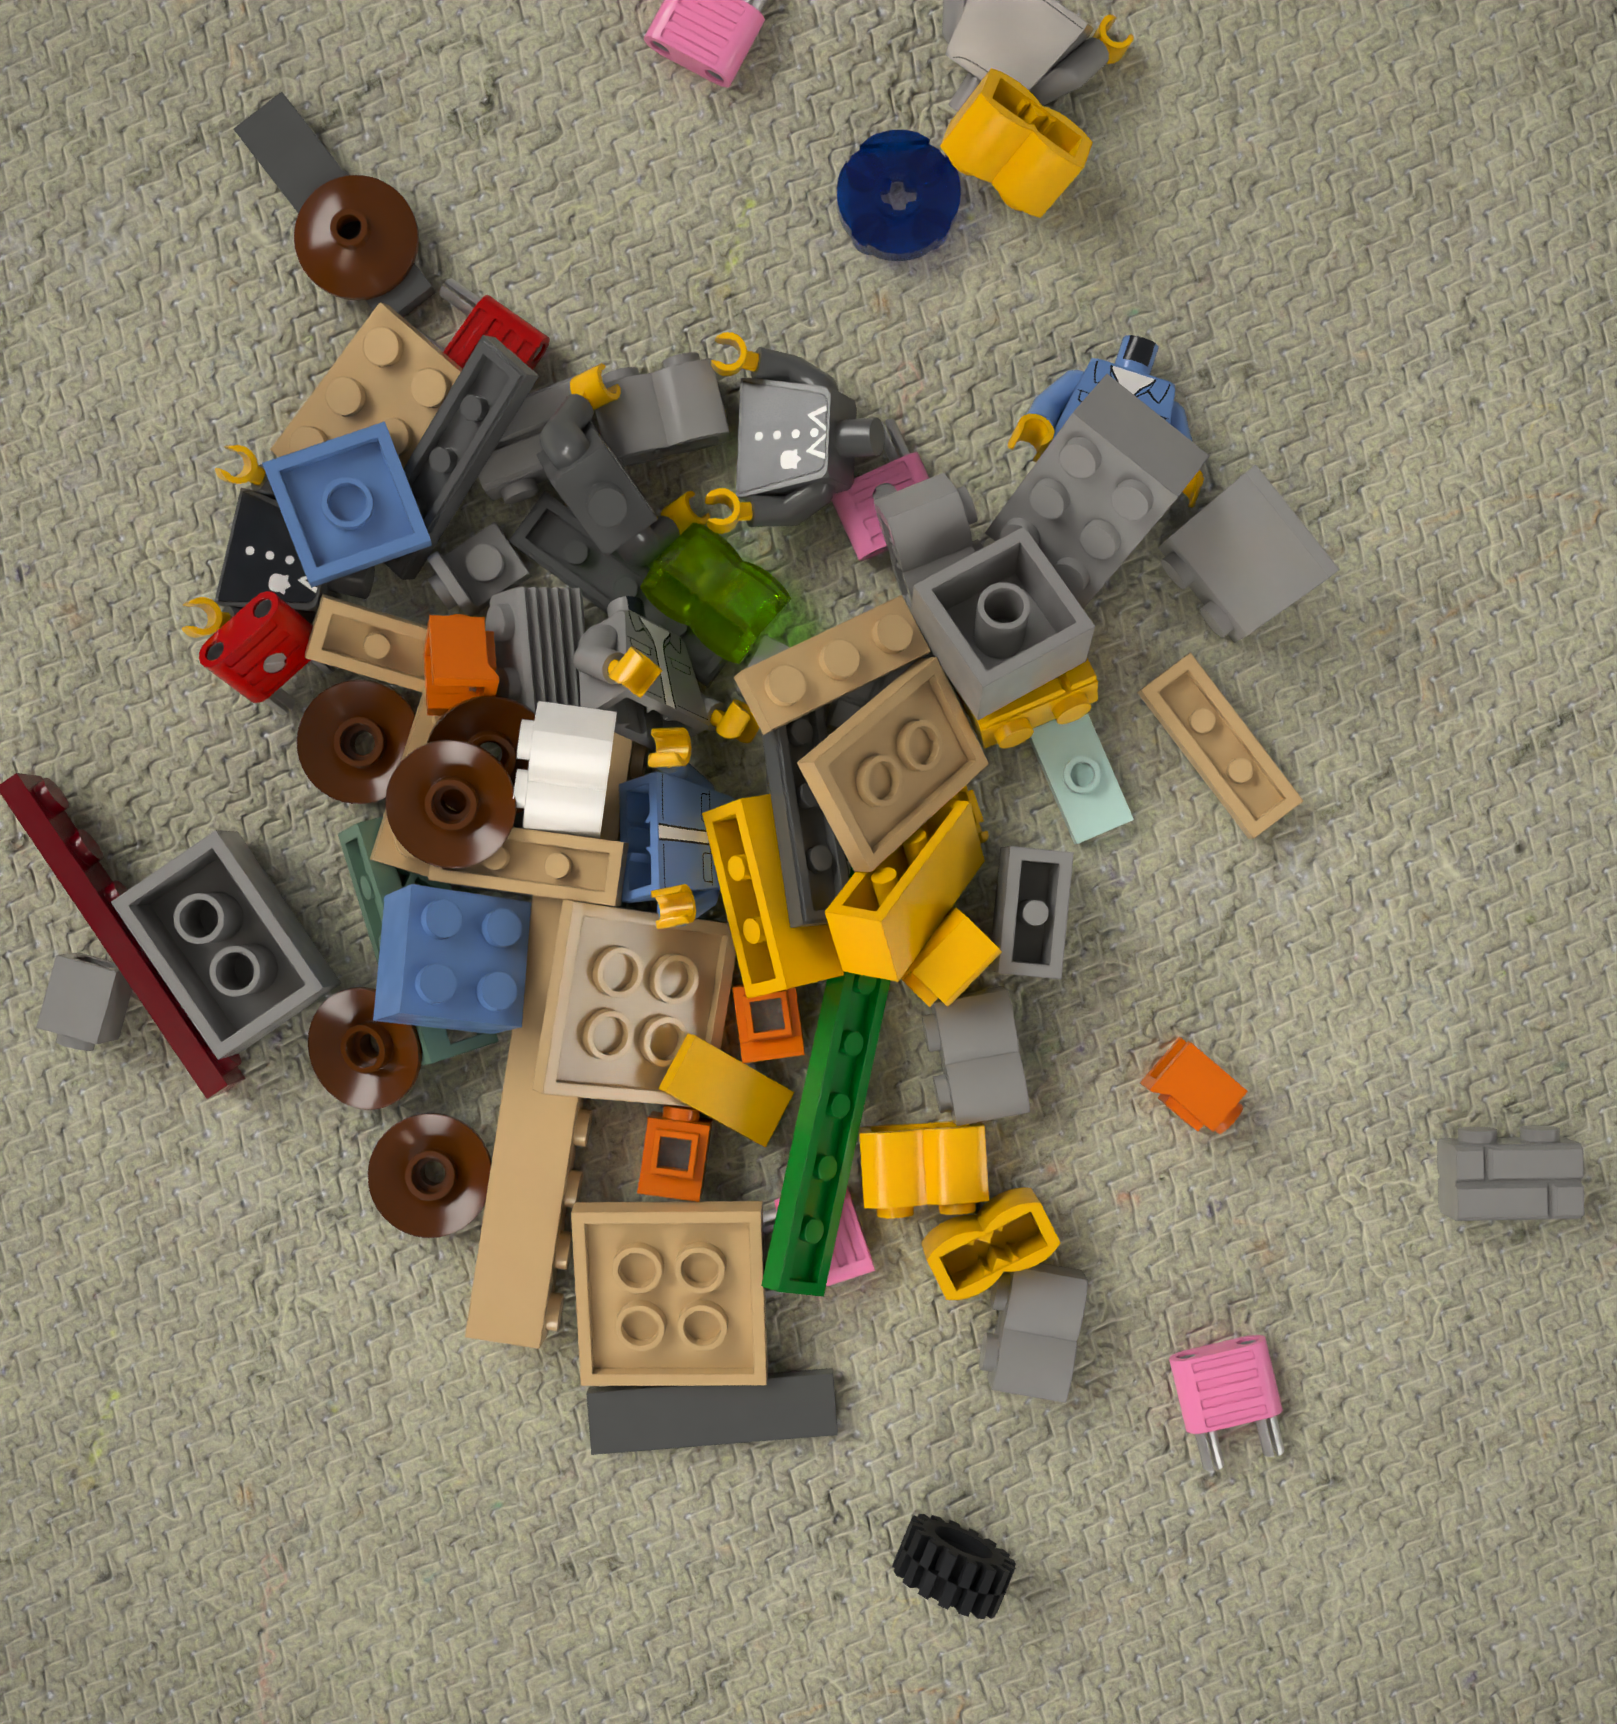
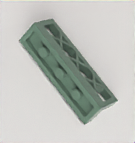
[338,816,499,1066]

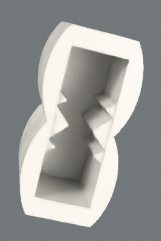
[513,701,617,839]

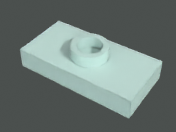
[1029,713,1134,844]

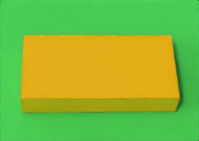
[658,1033,794,1147]

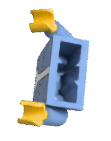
[1007,335,1204,508]
[619,727,735,929]

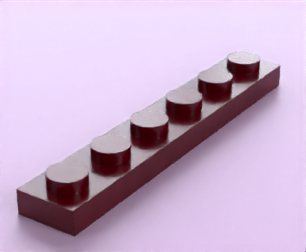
[0,773,246,1099]

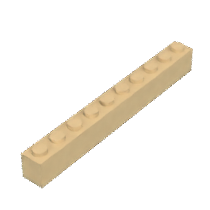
[465,732,648,1349]

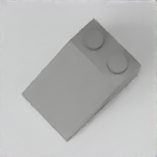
[1158,465,1340,643]

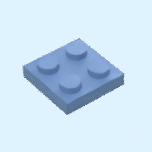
[262,421,432,588]

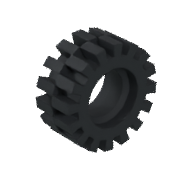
[892,1514,1016,1619]

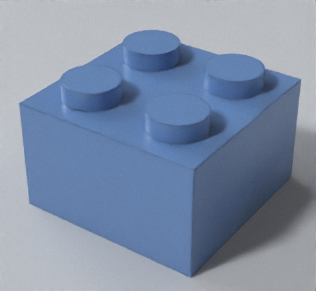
[373,884,531,1034]

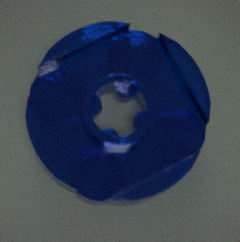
[837,130,961,261]

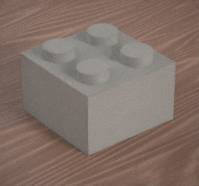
[911,526,1095,720]

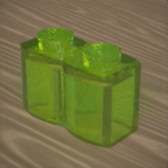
[640,522,792,664]

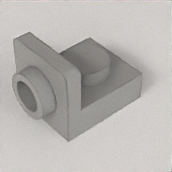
[427,522,532,617]

